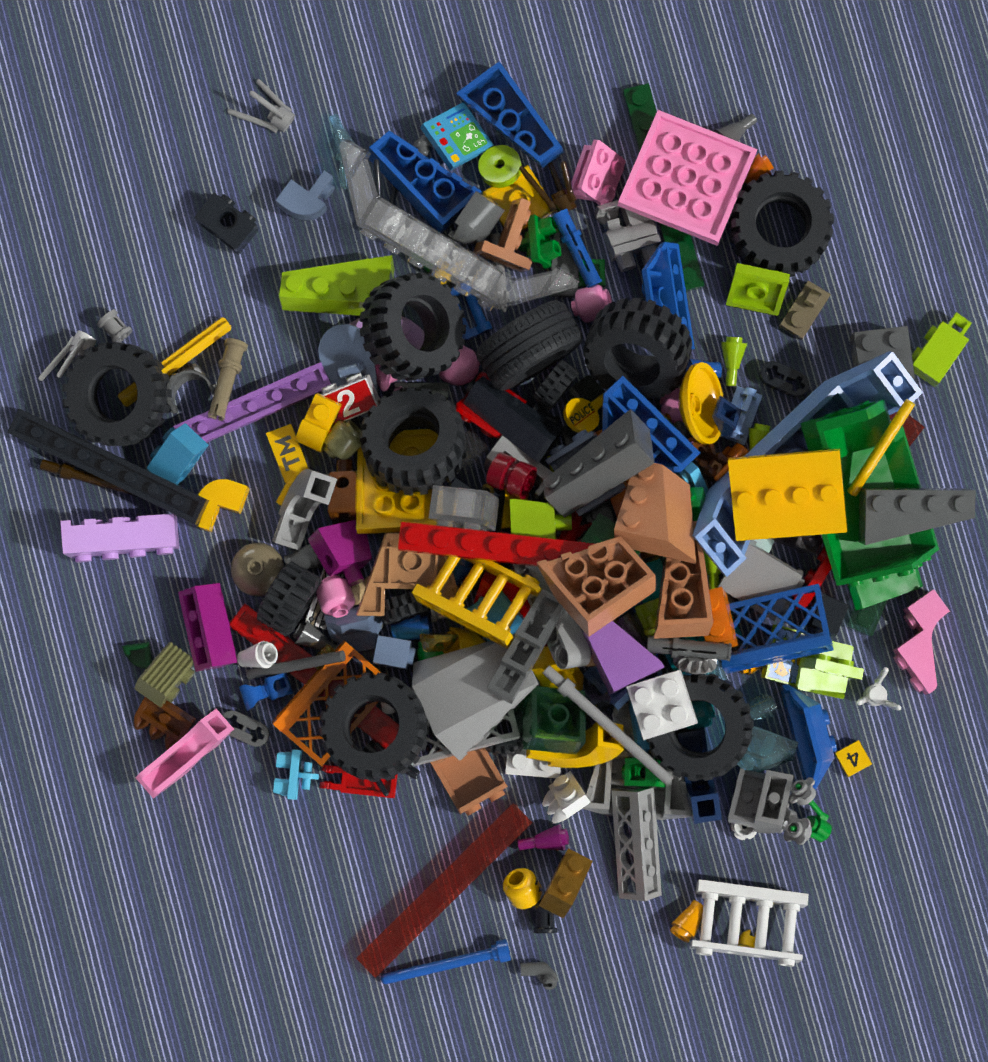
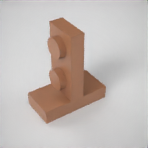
[473,198,532,272]

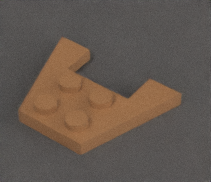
[356,533,458,617]

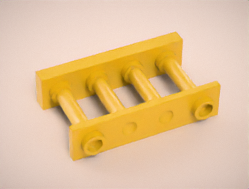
[412,557,541,649]

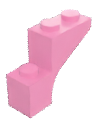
[893,589,950,695]
[135,709,234,798]

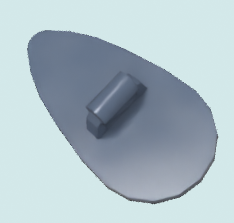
[318,324,377,417]

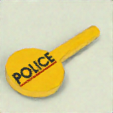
[563,392,605,433]

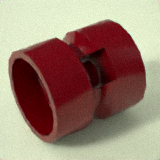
[486,452,537,500]

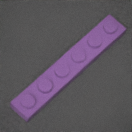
[172,362,331,443]

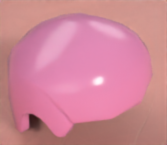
[439,346,480,386]

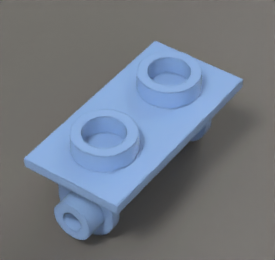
[720,386,762,445]

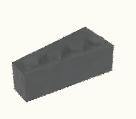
[543,409,654,518]
[858,488,976,545]

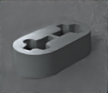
[222,711,270,747]

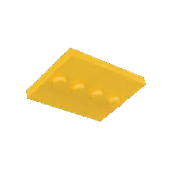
[356,429,439,534]
[728,449,847,541]

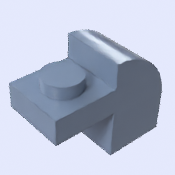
[275,170,335,221]

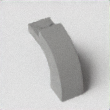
[272,469,337,550]

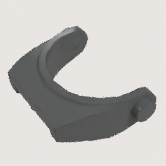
[166,363,216,414]

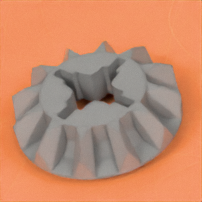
[673,655,717,675]

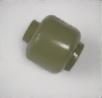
[323,420,362,460]

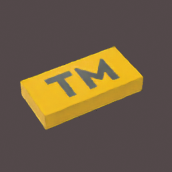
[266,424,309,484]

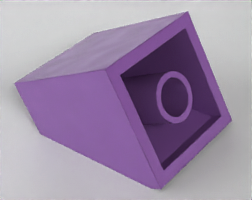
[583,621,664,695]

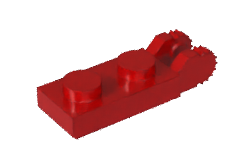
[791,545,831,610]
[319,765,398,798]

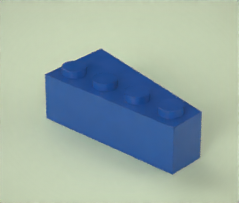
[456,61,564,168]
[367,131,482,235]

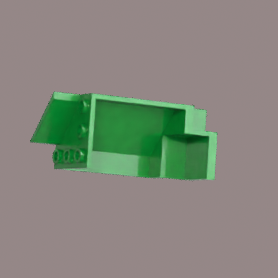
[800,399,939,610]

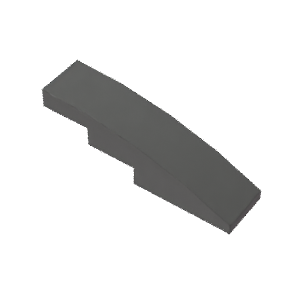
[487,588,564,704]

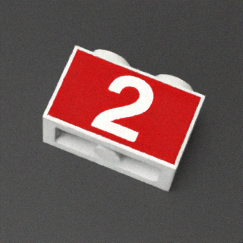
[321,373,380,426]

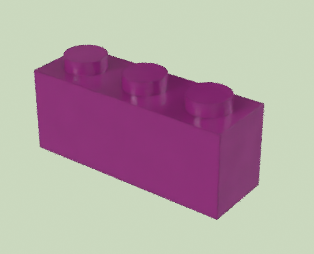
[178,583,237,672]

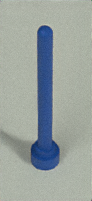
[380,939,511,984]

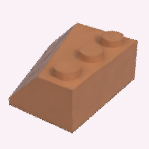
[614,463,696,564]
[537,536,656,637]

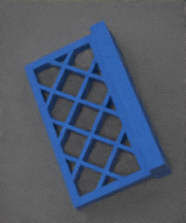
[721,584,834,674]

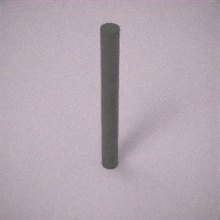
[246,650,346,680]

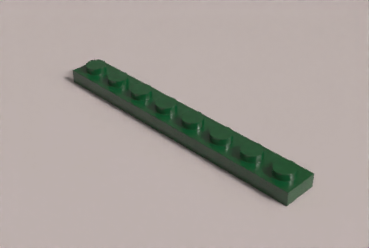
[623,83,704,292]

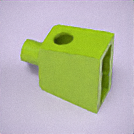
[510,498,572,539]

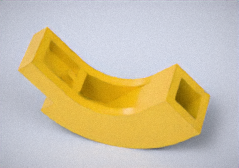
[526,722,624,768]

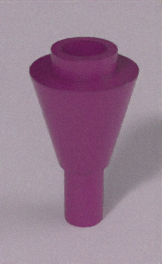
[518,824,569,851]

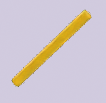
[847,399,915,496]

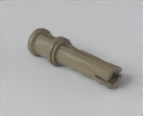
[208,338,248,421]

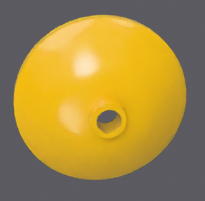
[678,362,724,444]

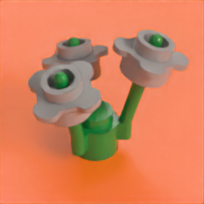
[777,777,832,845]

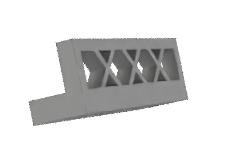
[611,787,662,901]

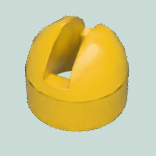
[738,929,756,948]

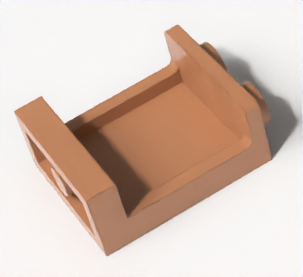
[430,747,508,816]

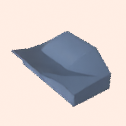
[324,606,383,652]

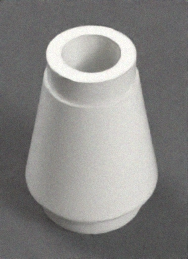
[237,641,278,668]

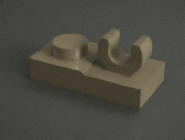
[779,280,831,340]

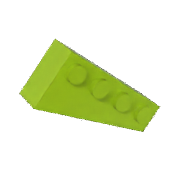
[279,255,395,316]

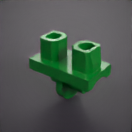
[518,214,561,269]

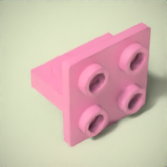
[571,140,626,205]

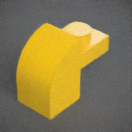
[296,393,342,453]
[198,479,250,532]

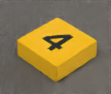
[834,740,872,777]

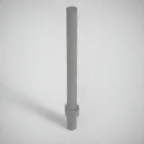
[542,665,674,785]

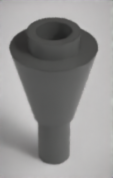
[713,113,757,141]
[292,621,338,653]

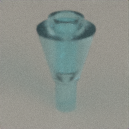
[329,114,360,163]
[749,692,777,720]

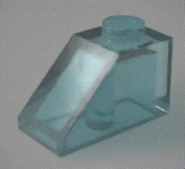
[737,726,798,773]

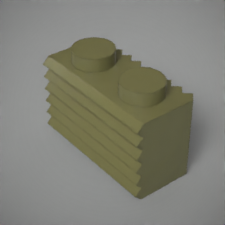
[134,642,195,707]

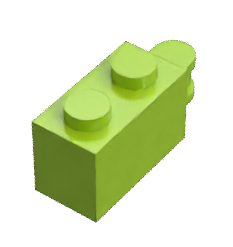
[912,312,972,387]

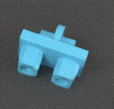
[273,749,319,800]

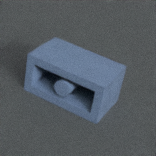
[373,635,416,671]

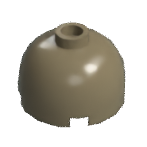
[231,543,285,597]

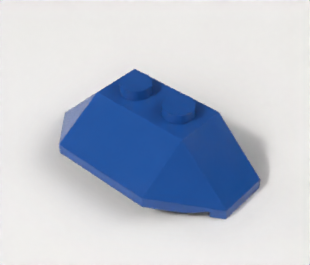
[642,242,695,350]
[602,376,700,473]
[779,684,837,790]

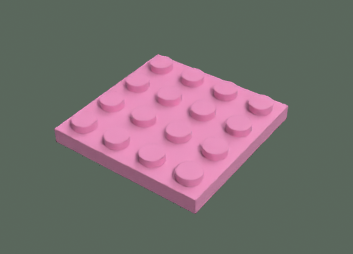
[617,110,758,246]

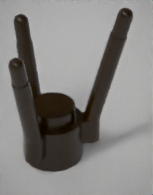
[519,161,577,213]

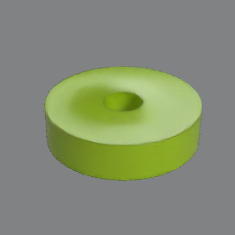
[478,145,522,188]

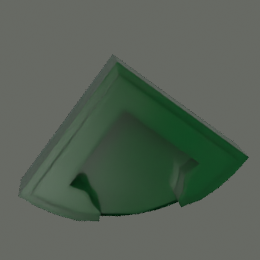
[122,642,153,669]

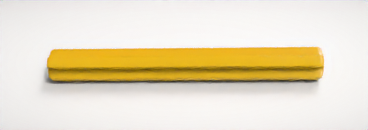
[118,317,231,407]

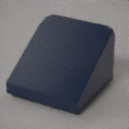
[712,396,742,437]

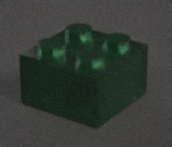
[523,686,586,754]

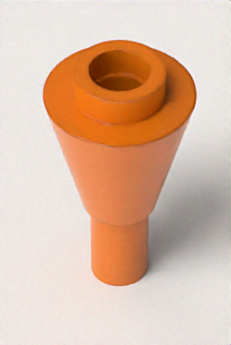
[744,153,774,184]

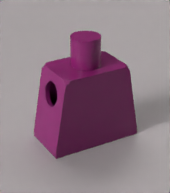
[308,520,372,586]

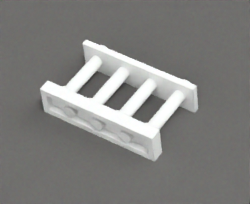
[689,879,809,967]

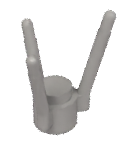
[227,79,295,133]

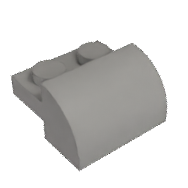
[728,768,794,834]

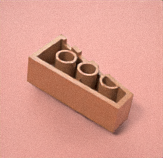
[653,521,713,639]

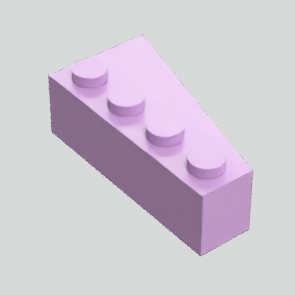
[60,514,179,563]

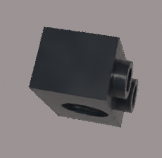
[194,192,258,255]

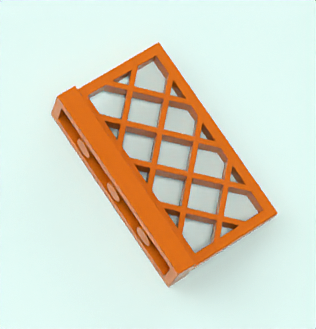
[272,640,381,766]

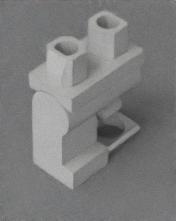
[594,200,661,272]

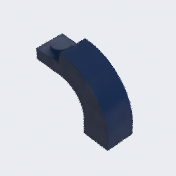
[676,728,722,824]

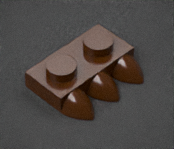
[134,697,196,750]

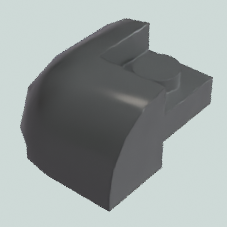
[448,191,505,244]

